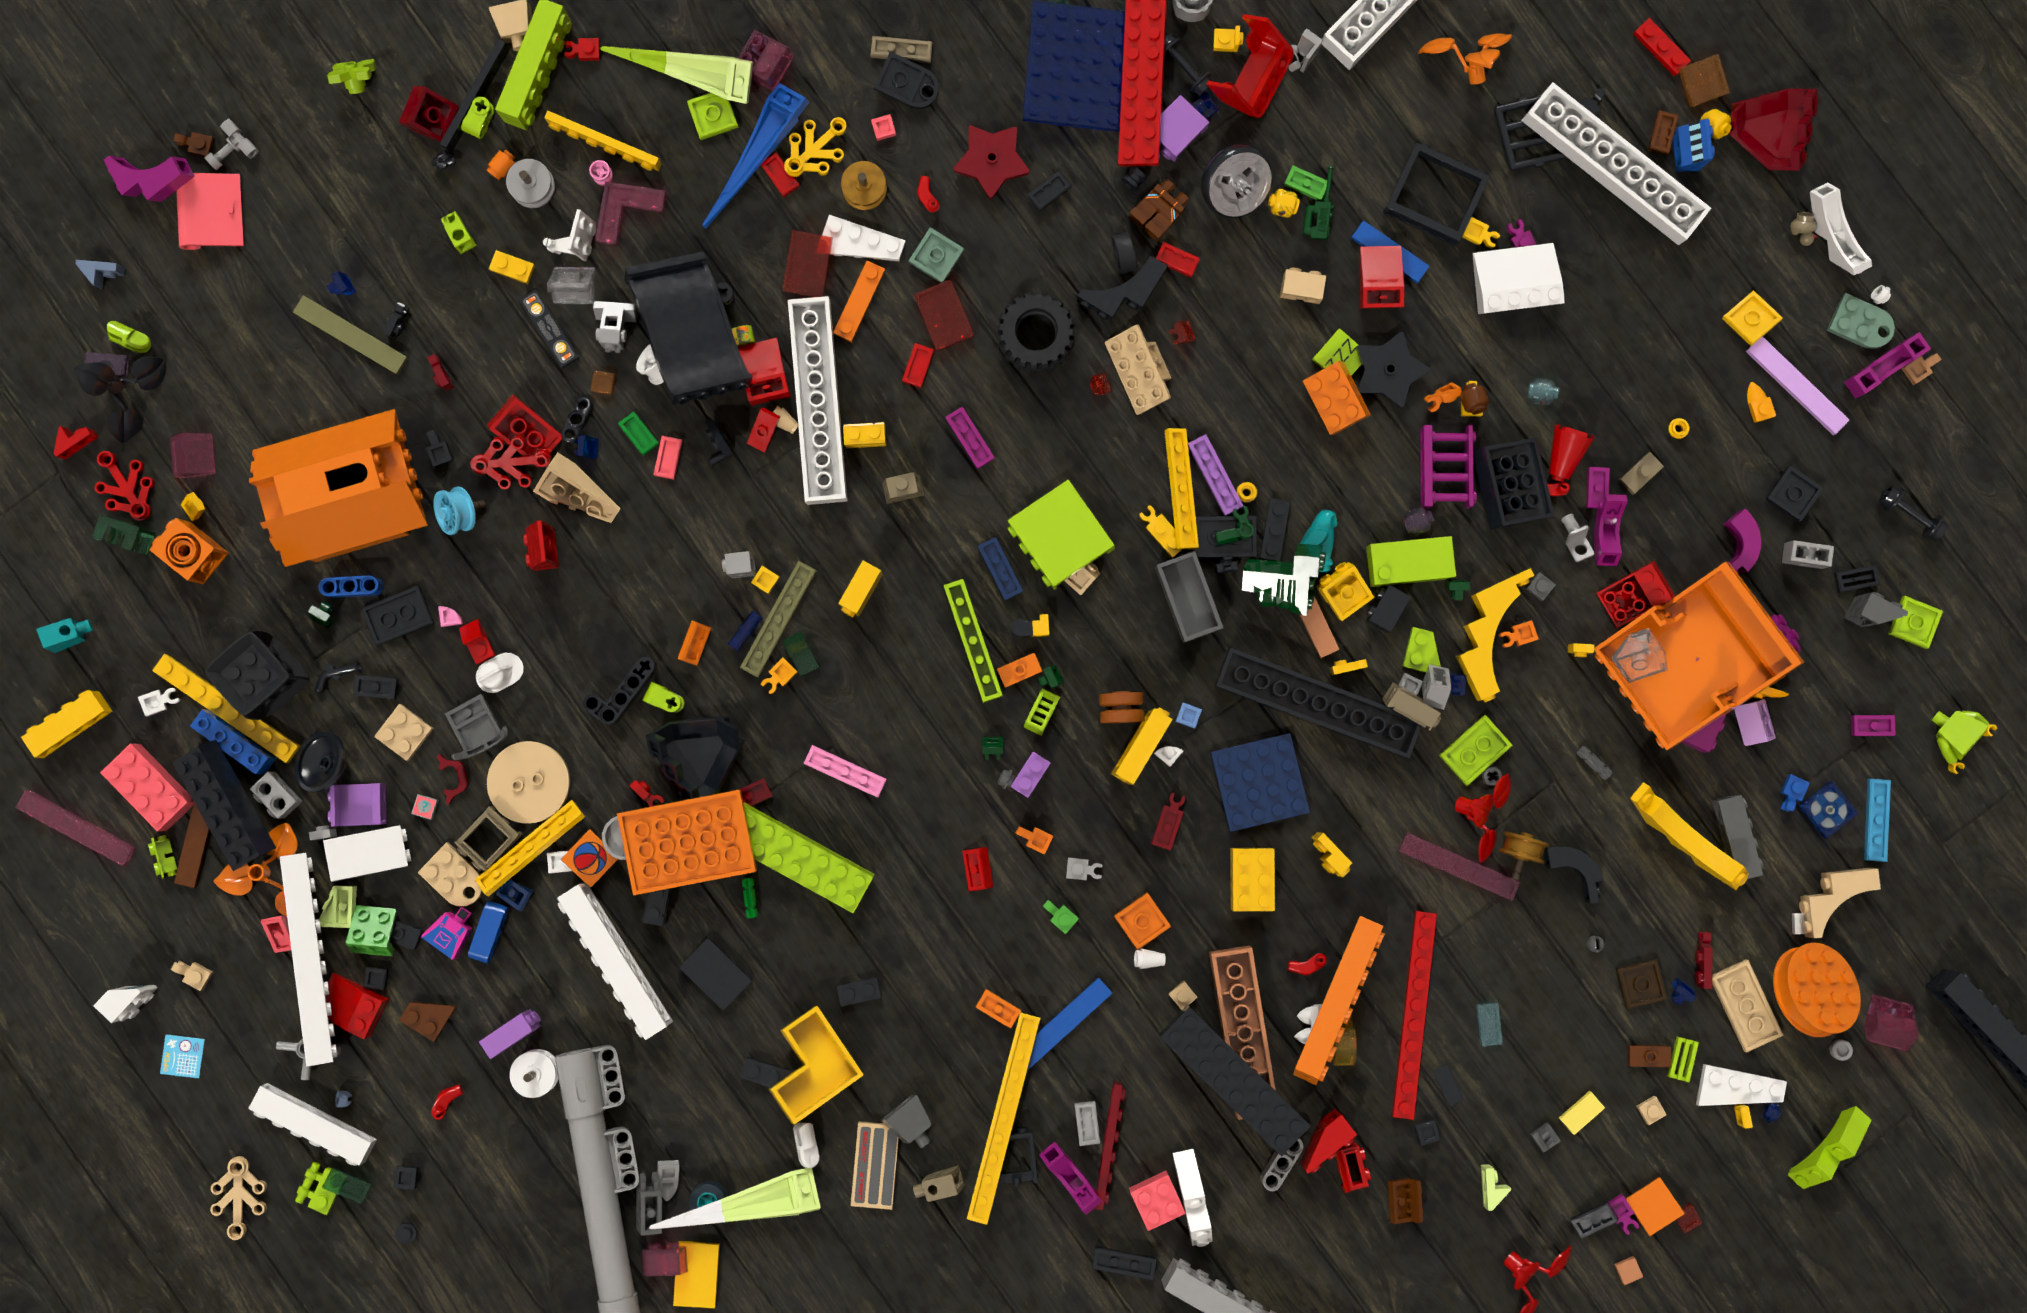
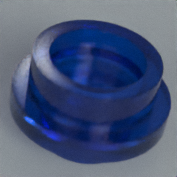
[1762,1103,1781,1123]

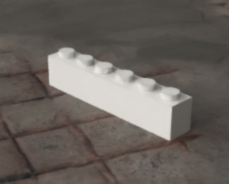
[248,1083,377,1166]

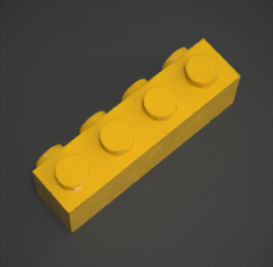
[21,690,113,758]

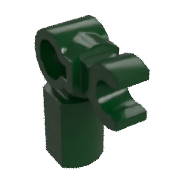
[1214,506,1254,546]

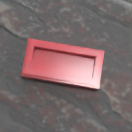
[654,436,683,480]

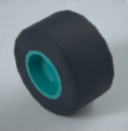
[689,1181,728,1210]

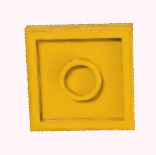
[1722,290,1783,346]

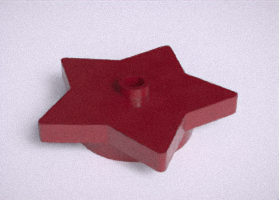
[953,125,1030,200]

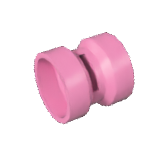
[589,160,613,186]

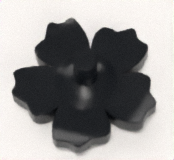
[431,151,456,171]

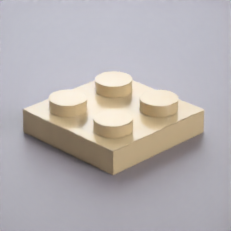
[374,704,434,761]

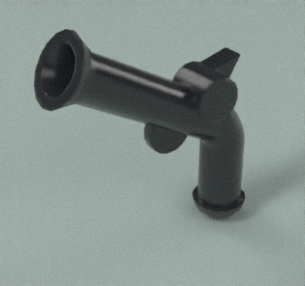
[314,661,362,694]

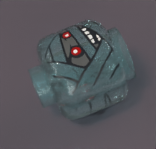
[1528,378,1559,405]

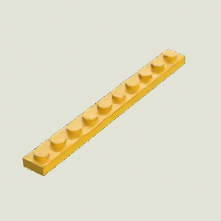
[967,1013,1040,1225]

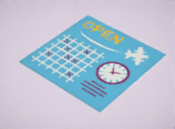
[160,1035,205,1078]

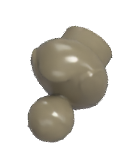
[1790,212,1817,246]

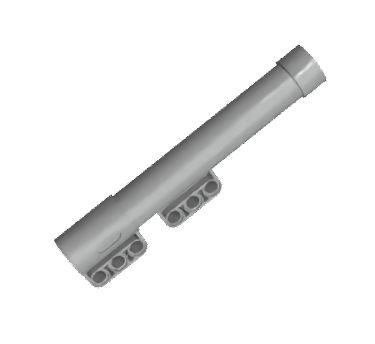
[555,1045,641,1313]

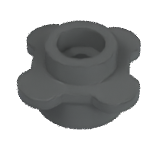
[998,769,1014,789]

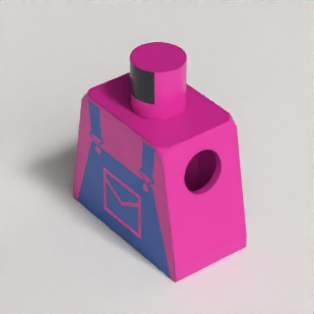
[421,907,473,960]

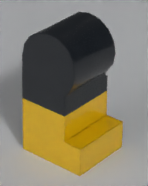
[1011,614,1049,637]

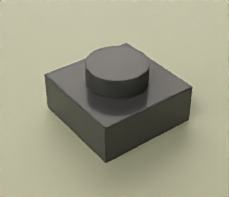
[1525,572,1556,601]

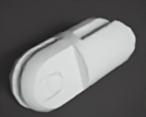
[793,1123,819,1168]

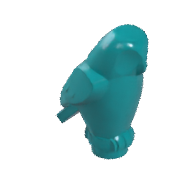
[1300,510,1337,572]

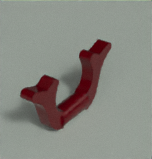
[437,755,468,805]

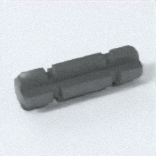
[1577,746,1612,780]

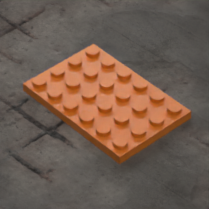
[617,789,757,895]

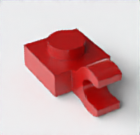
[630,780,665,807]

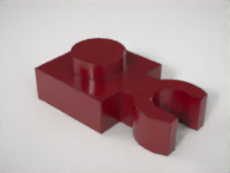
[427,354,454,391]

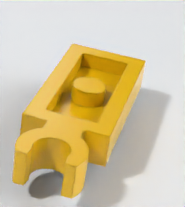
[1139,505,1182,558]

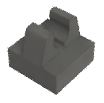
[1530,1123,1560,1152]

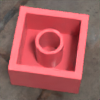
[1129,1171,1186,1231]

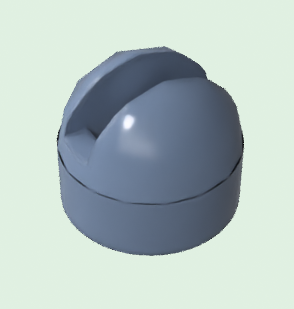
[336,1090,352,1107]

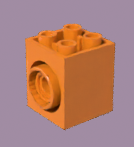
[149,518,229,584]

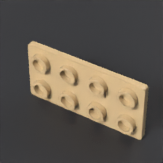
[1105,325,1171,415]

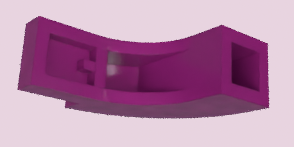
[1594,494,1628,566]
[1724,508,1761,574]
[1039,1142,1102,1215]

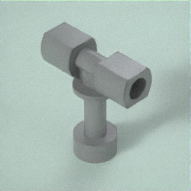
[205,119,259,170]

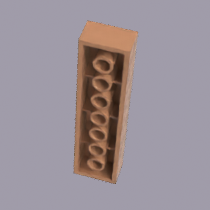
[1209,946,1276,1120]

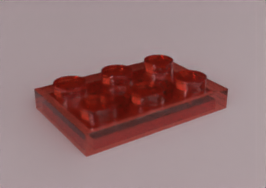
[782,230,833,297]
[913,279,974,351]

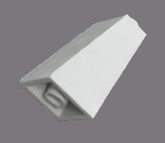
[323,825,411,882]

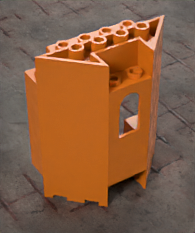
[249,409,428,567]

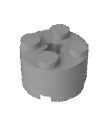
[1172,0,1213,22]

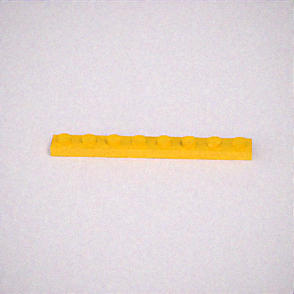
[152,654,300,763]

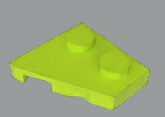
[1402,627,1441,673]

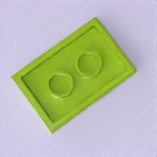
[1439,715,1513,786]

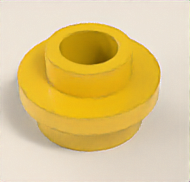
[1668,418,1689,439]
[1236,482,1257,503]

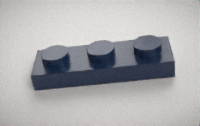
[978,537,1023,601]

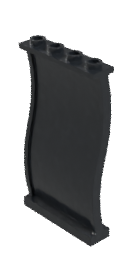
[624,251,753,405]

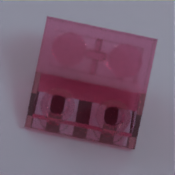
[737,30,794,91]
[1864,994,1919,1051]

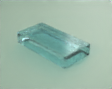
[1476,1002,1503,1046]

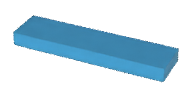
[1864,779,1891,862]

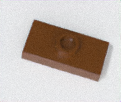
[1648,110,1679,155]
[1628,1045,1671,1067]

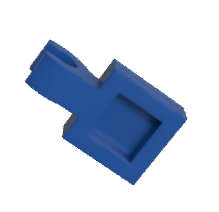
[1780,774,1809,812]

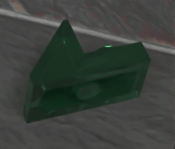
[783,631,819,677]

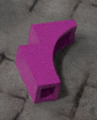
[104,156,195,202]

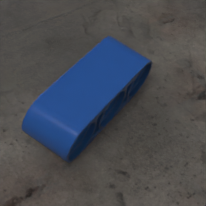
[319,576,384,598]
[468,901,509,964]

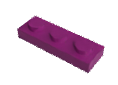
[945,407,995,469]

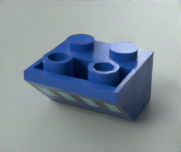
[1672,119,1715,172]

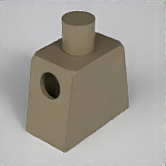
[882,472,924,504]
[913,1165,965,1202]

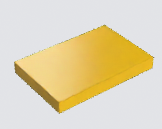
[673,1241,720,1308]

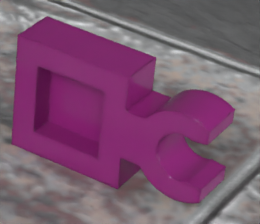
[1507,219,1536,248]
[1609,1194,1639,1235]

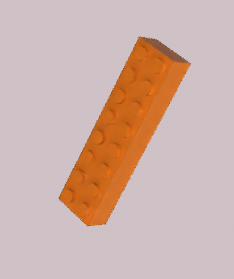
[1293,916,1385,1085]

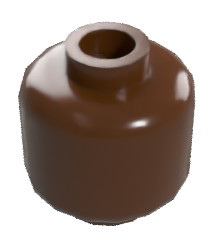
[1460,383,1490,415]

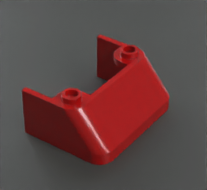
[1207,14,1294,118]

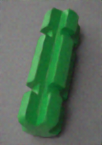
[742,878,758,918]

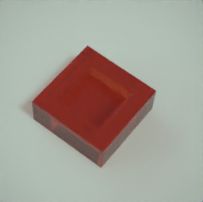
[1676,1203,1702,1233]

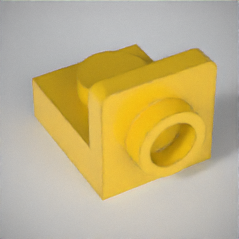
[1213,26,1243,52]

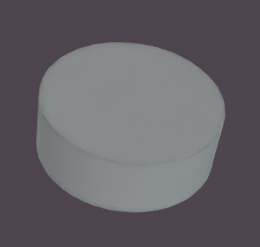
[1829,1039,1853,1061]

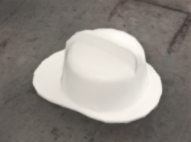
[476,653,524,693]

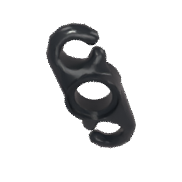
[561,397,593,443]

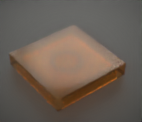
[1679,54,1730,107]

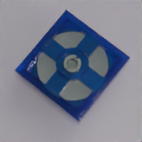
[1799,781,1859,839]

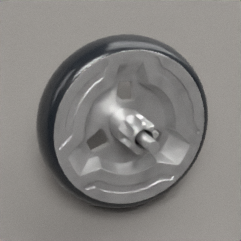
[1201,144,1273,218]

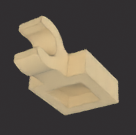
[171,961,213,991]

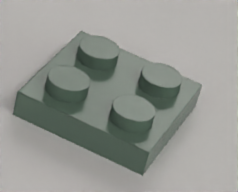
[909,227,964,284]

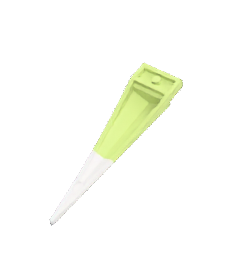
[649,1168,821,1230]

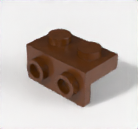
[1388,1178,1423,1224]

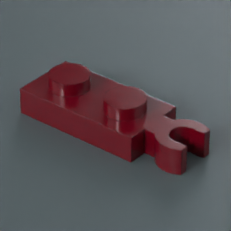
[1151,793,1185,851]
[1694,932,1712,989]

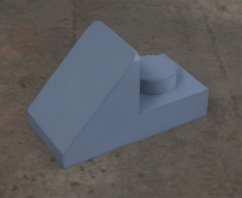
[75,260,125,290]

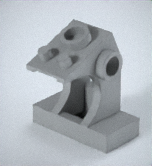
[593,301,637,353]

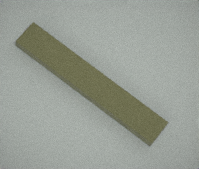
[293,295,408,375]
[740,561,817,678]

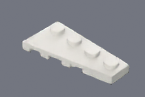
[816,215,906,261]
[1696,1064,1787,1106]

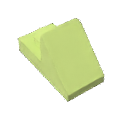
[1481,1164,1511,1211]

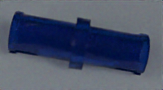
[728,611,763,651]

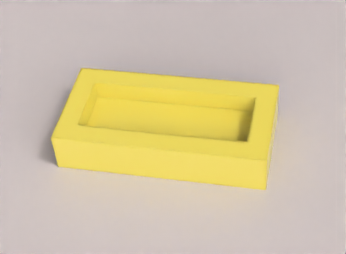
[1559,1091,1605,1135]

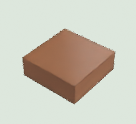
[1614,1256,1643,1285]

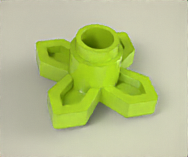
[327,59,376,94]

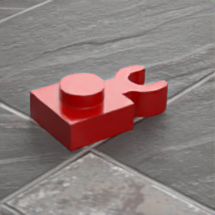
[564,38,600,61]

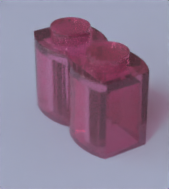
[642,1243,688,1276]

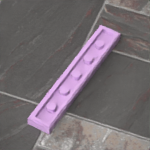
[1746,337,1849,435]

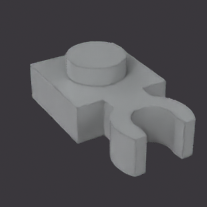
[1066,857,1103,880]

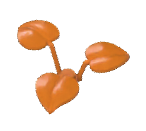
[1419,33,1512,84]
[213,823,298,916]

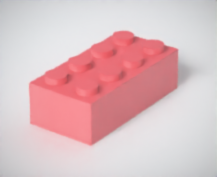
[100,743,194,831]

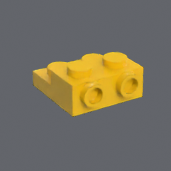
[1316,562,1374,621]
[1312,832,1352,877]

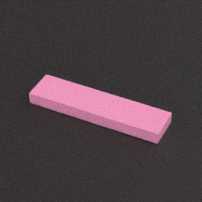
[804,745,887,797]

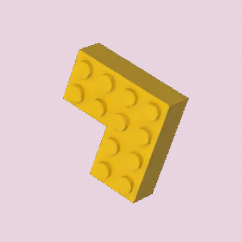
[769,1006,863,1125]

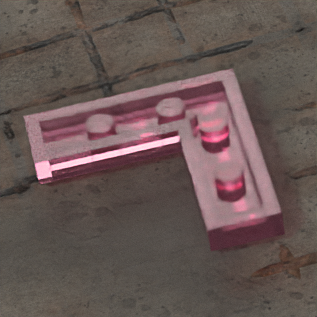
[595,181,666,245]

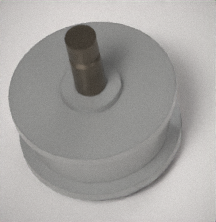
[506,159,555,208]

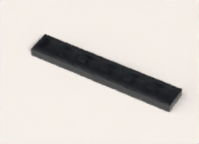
[440,40,510,152]

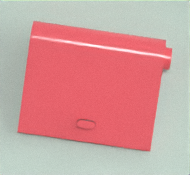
[176,173,244,250]

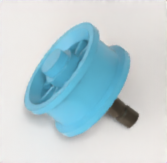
[434,487,486,535]

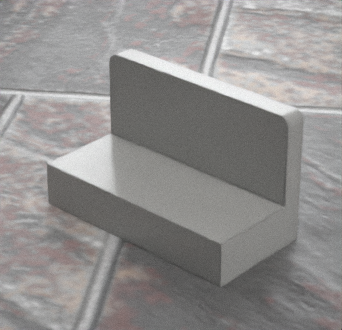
[1297,28,1323,73]

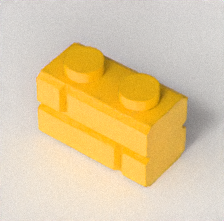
[843,422,886,448]

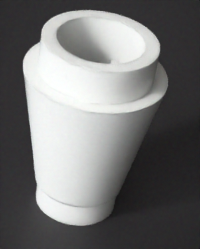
[1134,948,1165,969]

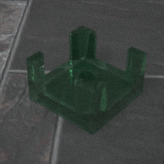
[92,515,156,555]

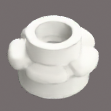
[1871,285,1891,304]

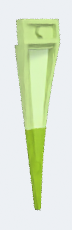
[600,46,753,104]

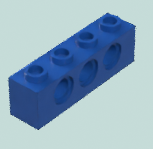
[190,709,276,774]

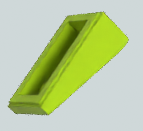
[1024,688,1060,736]

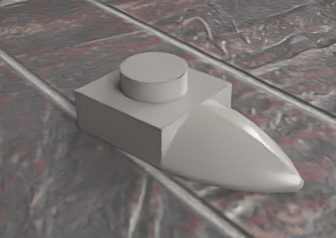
[657,1160,679,1201]

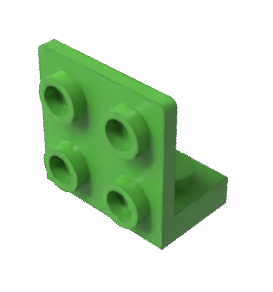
[346,905,397,957]

